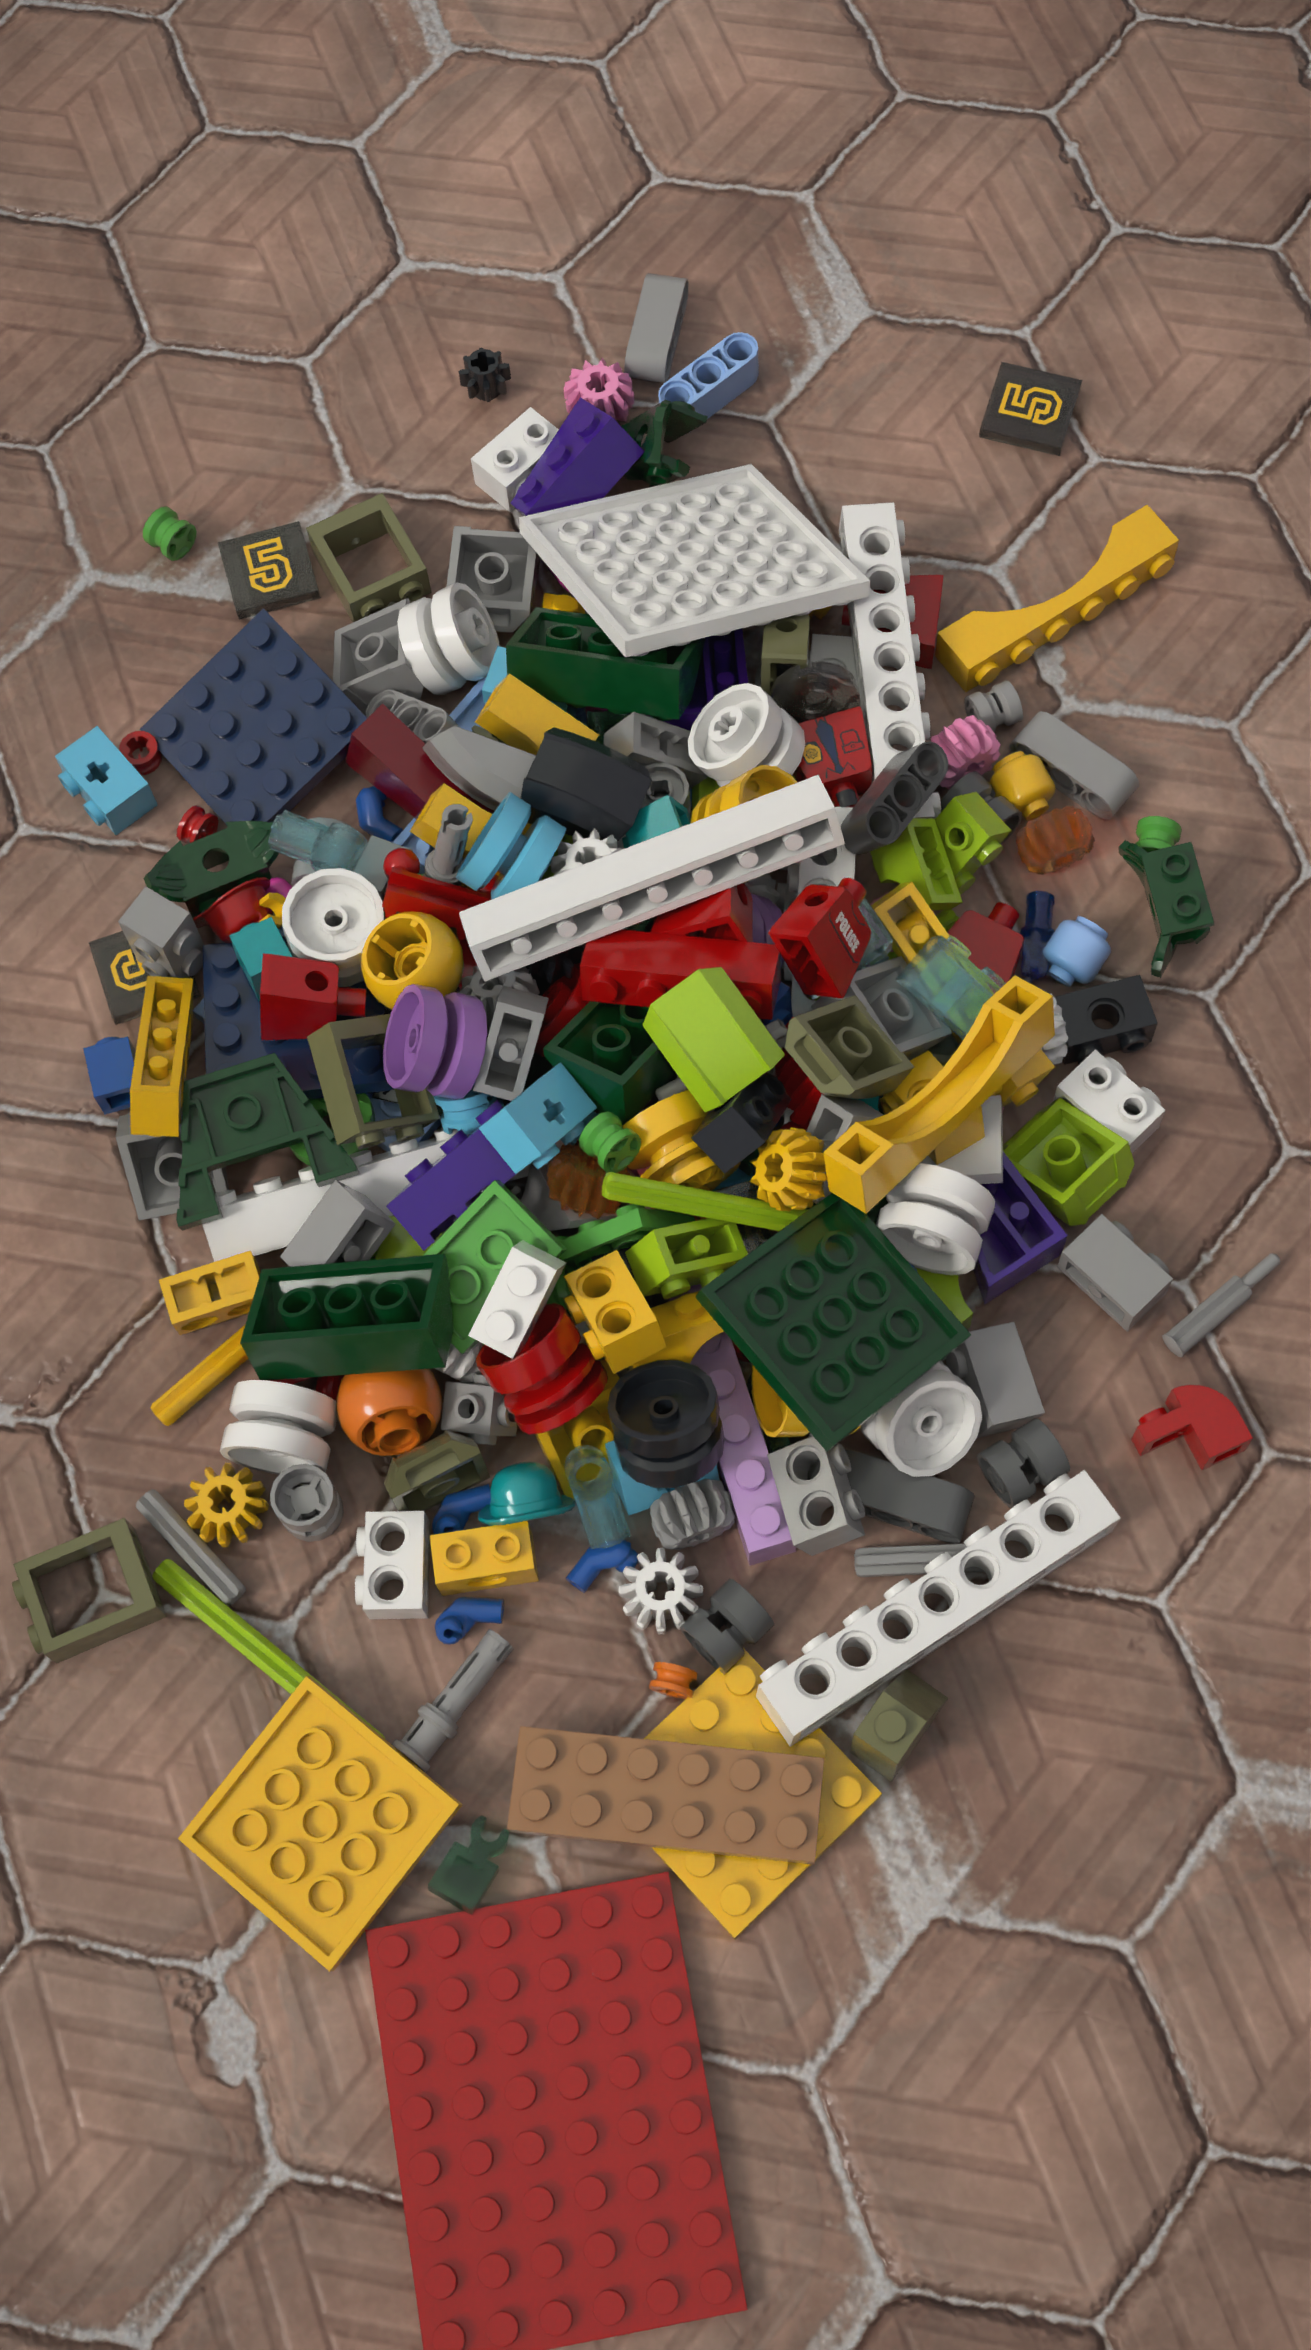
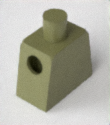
[761,615,810,717]

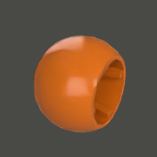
[336,1369,442,1456]

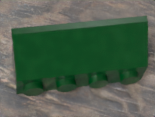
[506,607,705,721]
[543,1001,676,1125]
[240,1254,454,1380]

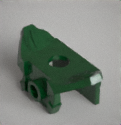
[621,400,708,487]
[143,821,285,919]
[1118,840,1214,978]

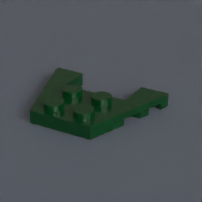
[176,1053,360,1231]

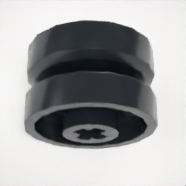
[607,1360,725,1488]

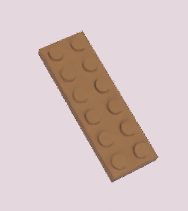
[507,1726,824,1865]

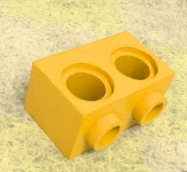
[159,1250,260,1335]
[563,1250,667,1374]

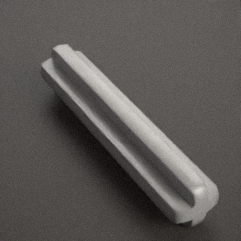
[136,1489,246,1606]
[854,1544,985,1577]

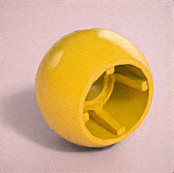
[361,911,464,1009]

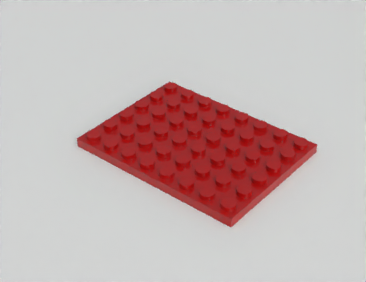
[365,1872,748,2350]

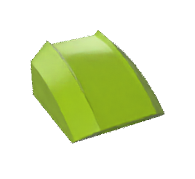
[643,967,785,1113]
[1003,1097,1135,1226]

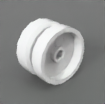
[397,582,500,695]
[688,683,805,787]
[282,868,385,987]
[875,1163,995,1275]
[859,1362,982,1477]
[220,1380,337,1475]

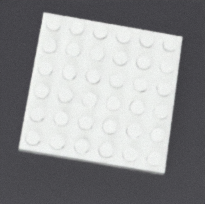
[519,464,870,657]

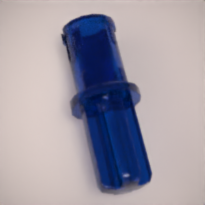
[1019,891,1055,980]

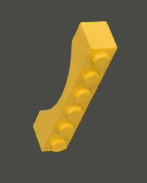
[935,505,1179,693]
[823,975,1055,1214]

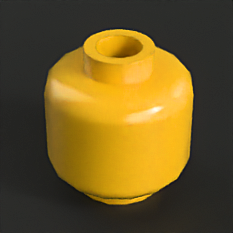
[989,751,1056,821]

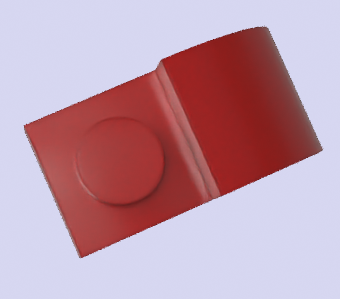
[1131,1385,1253,1470]

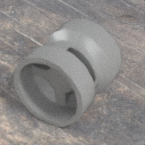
[964,680,1023,731]

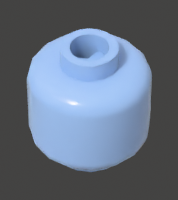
[1042,916,1111,987]

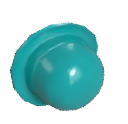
[478,1462,575,1526]

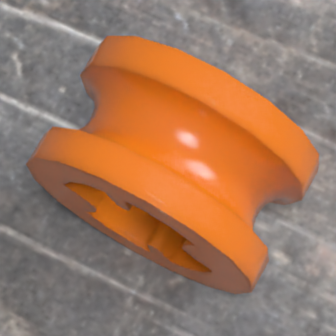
[649,1662,698,1699]

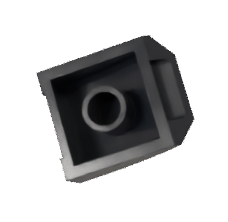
[521,727,652,842]

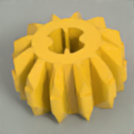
[750,1127,827,1212]
[184,1462,269,1547]

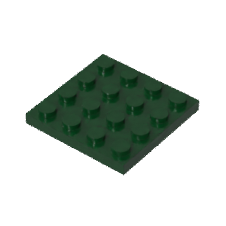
[696,1193,971,1452]

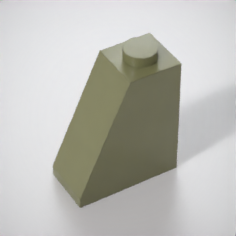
[850,1669,948,1782]

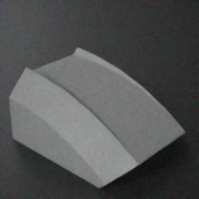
[446,526,541,632]
[333,598,424,716]
[422,726,536,811]

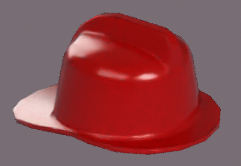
[193,877,273,943]

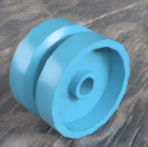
[456,792,566,900]

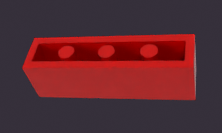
[580,929,781,1020]

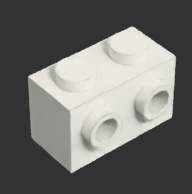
[471,407,559,512]
[1053,1049,1165,1153]

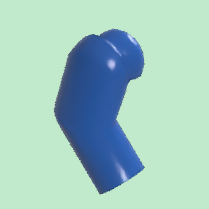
[356,786,403,843]
[432,1484,491,1534]
[566,1538,638,1593]
[435,1596,504,1645]

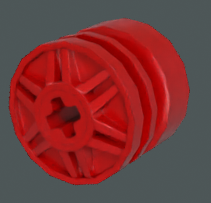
[476,1303,608,1435]

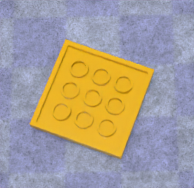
[644,1648,882,1940]
[178,1676,463,1972]

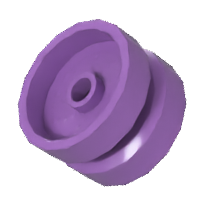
[383,984,487,1100]

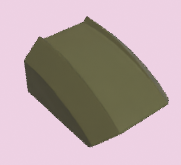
[785,995,914,1099]
[384,1430,490,1511]

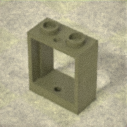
[306,493,432,622]
[307,1014,440,1149]
[12,1518,167,1664]

